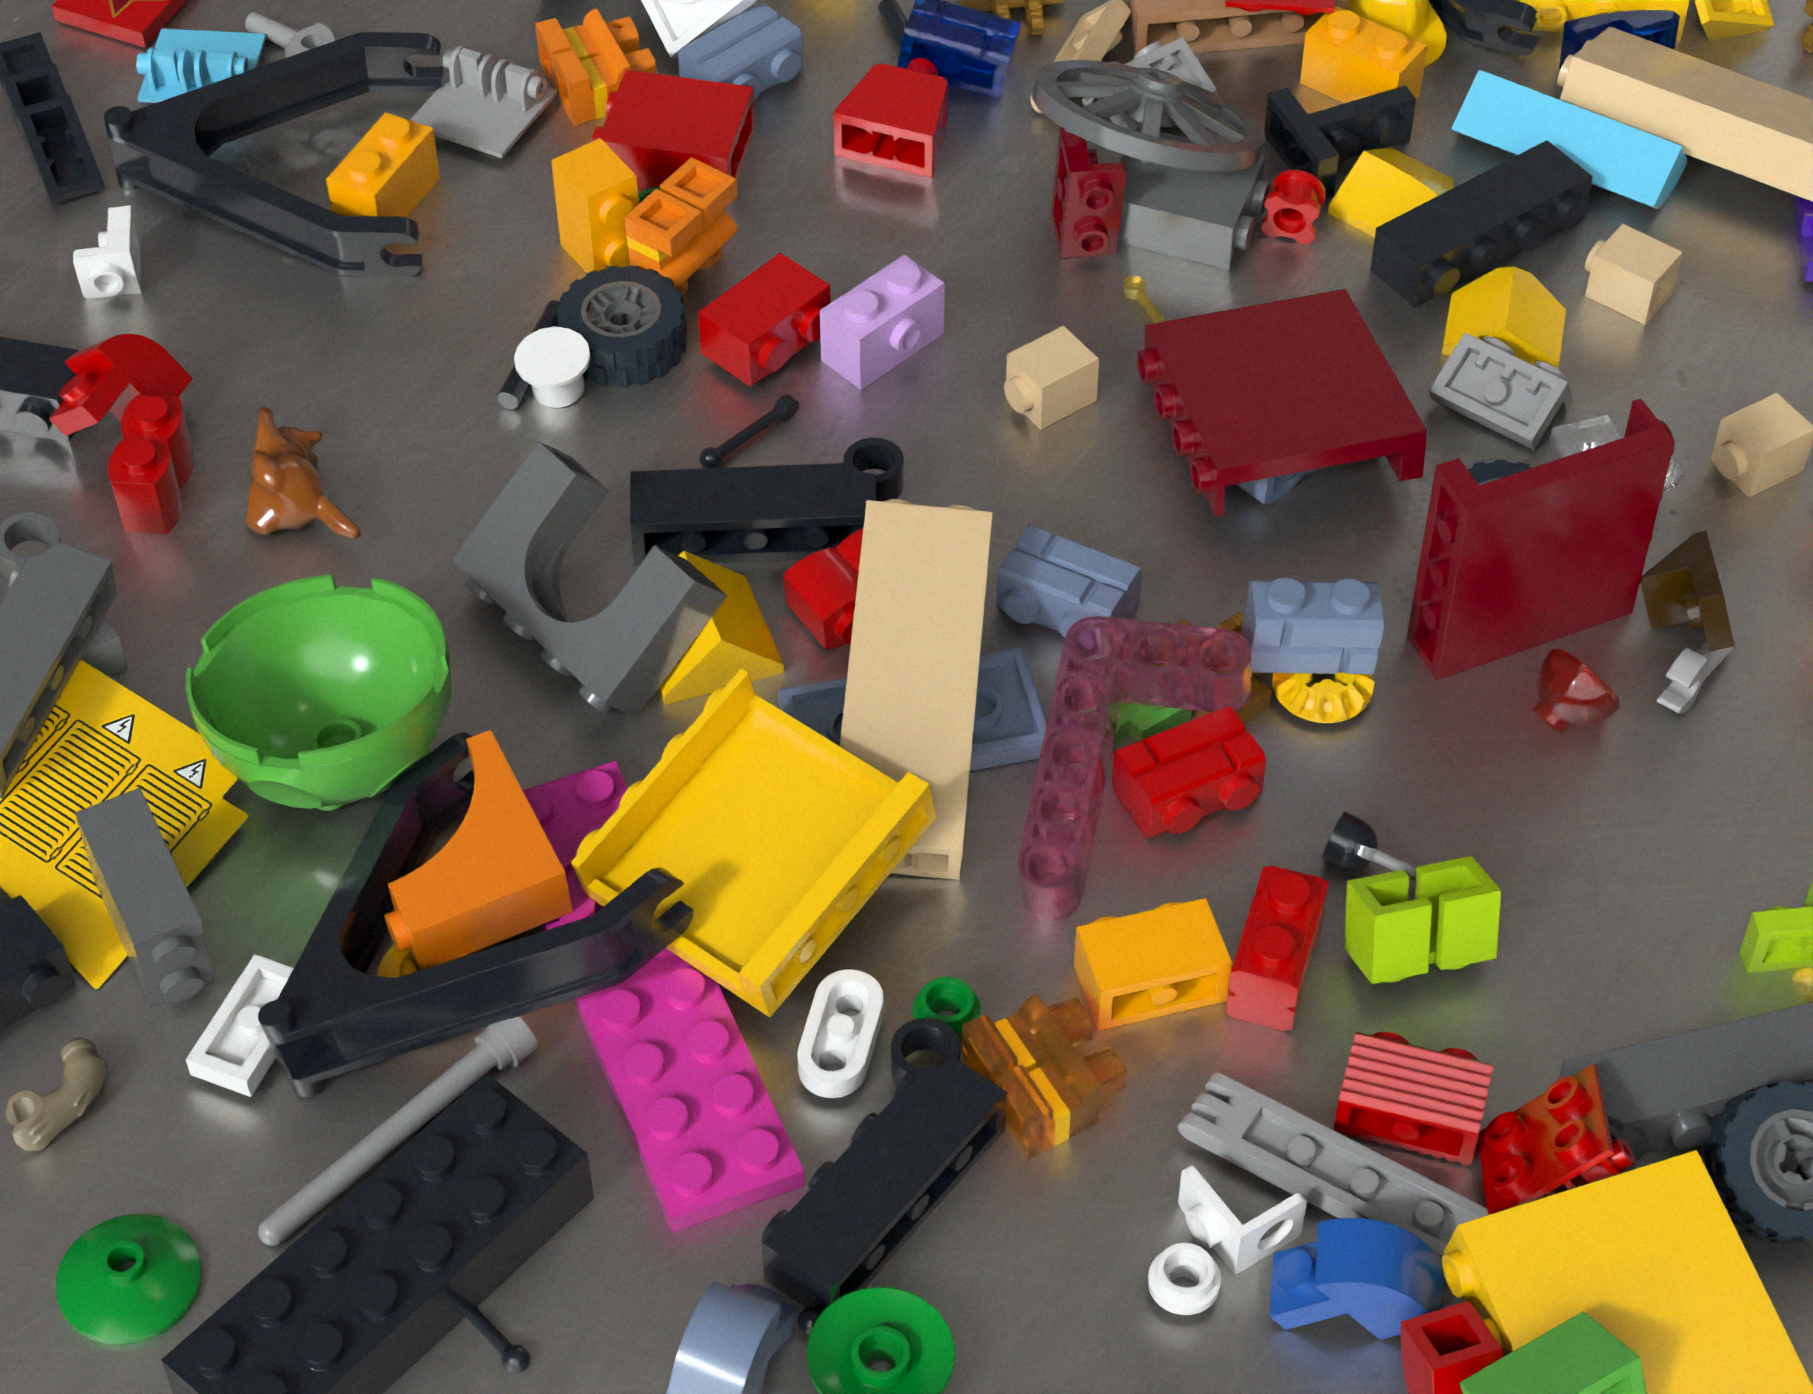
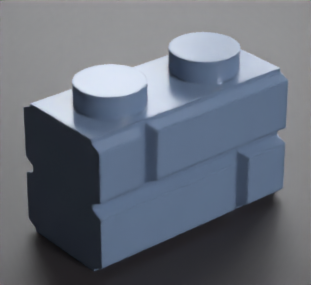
[678,2,803,101]
[996,525,1142,652]
[1242,577,1384,674]

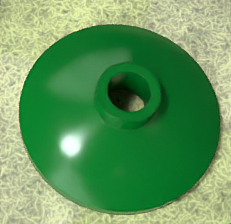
[55,1214,203,1345]
[807,1287,955,1394]

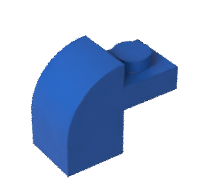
[1270,1218,1444,1340]

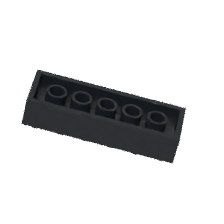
[161,1073,594,1394]

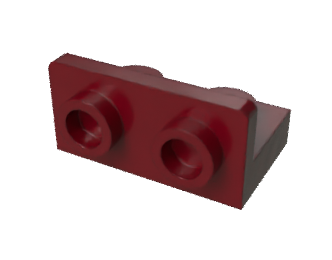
[1051,127,1126,258]

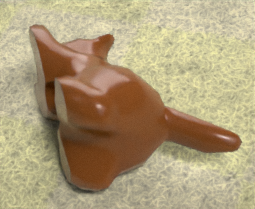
[245,407,361,539]

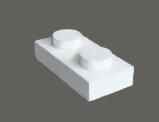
[186,954,294,1097]

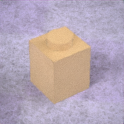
[1585,223,1683,325]
[1004,325,1099,430]
[1710,393,1813,498]

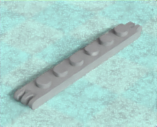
[1178,1073,1488,1257]

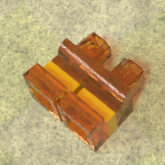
[962,993,1127,1161]

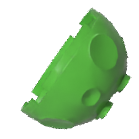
[186,574,452,811]

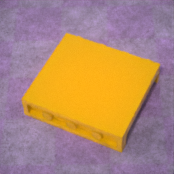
[571,668,937,1018]
[1442,1150,1813,1394]

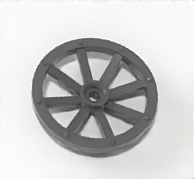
[1032,60,1266,173]

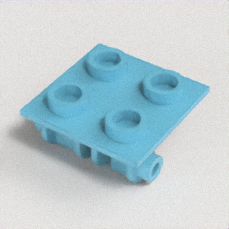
[136,28,266,103]

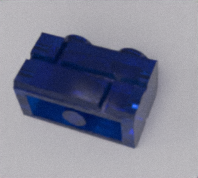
[897,0,1021,98]

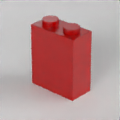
[592,70,755,189]

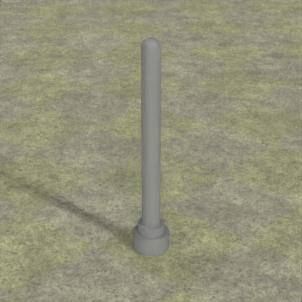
[258,1016,538,1246]

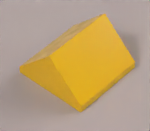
[658,551,784,705]

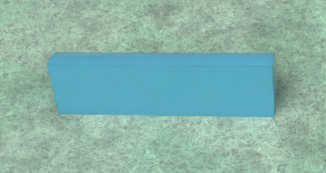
[1451,70,1688,209]

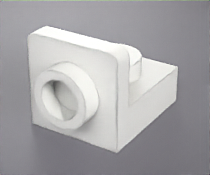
[73,205,142,299]

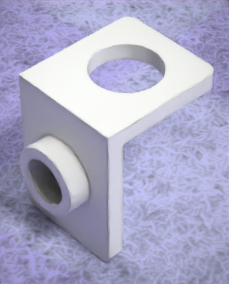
[1178,1165,1307,1275]

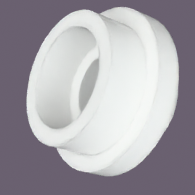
[1148,1243,1221,1315]

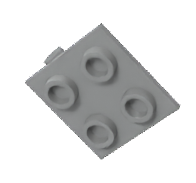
[410,45,558,158]

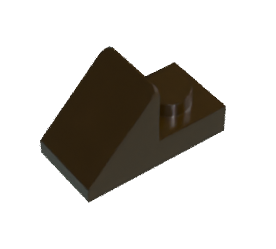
[1640,531,1735,652]

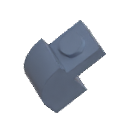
[667,1281,800,1394]

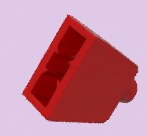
[833,58,948,178]

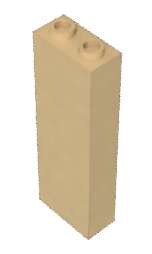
[1557,27,1813,202]
[840,499,993,880]

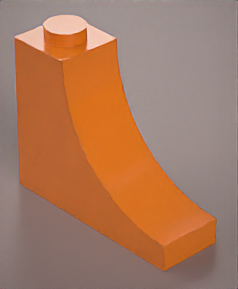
[384,730,573,970]

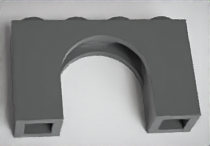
[452,441,727,716]

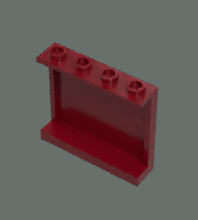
[1137,289,1427,517]
[1406,398,1675,681]

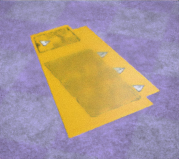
[0,660,248,990]

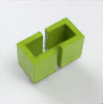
[1344,856,1501,984]

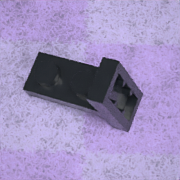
[1264,85,1416,199]

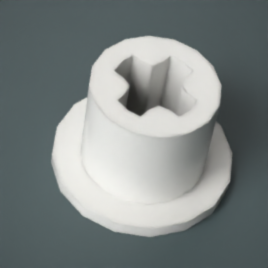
[514,327,591,408]

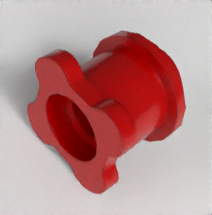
[1261,170,1326,244]

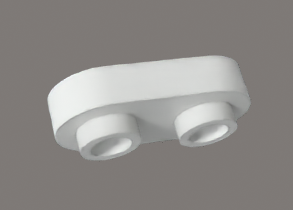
[797,969,884,1098]

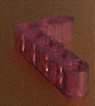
[1018,616,1253,921]

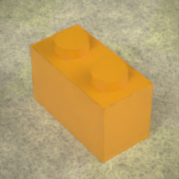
[1300,5,1427,103]
[326,112,441,218]
[551,138,639,273]
[1074,898,1232,1031]

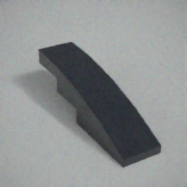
[0,32,105,204]

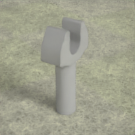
[245,11,336,58]
[1657,638,1736,714]

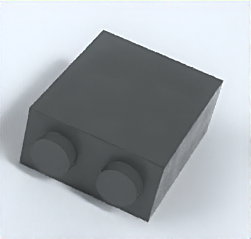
[1118,126,1271,270]
[75,788,215,1008]

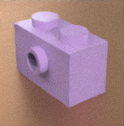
[820,254,945,390]

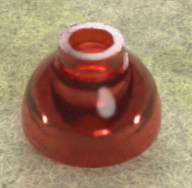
[1532,649,1620,735]

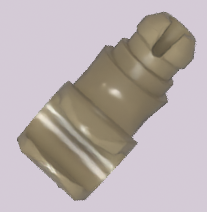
[5,1037,108,1151]

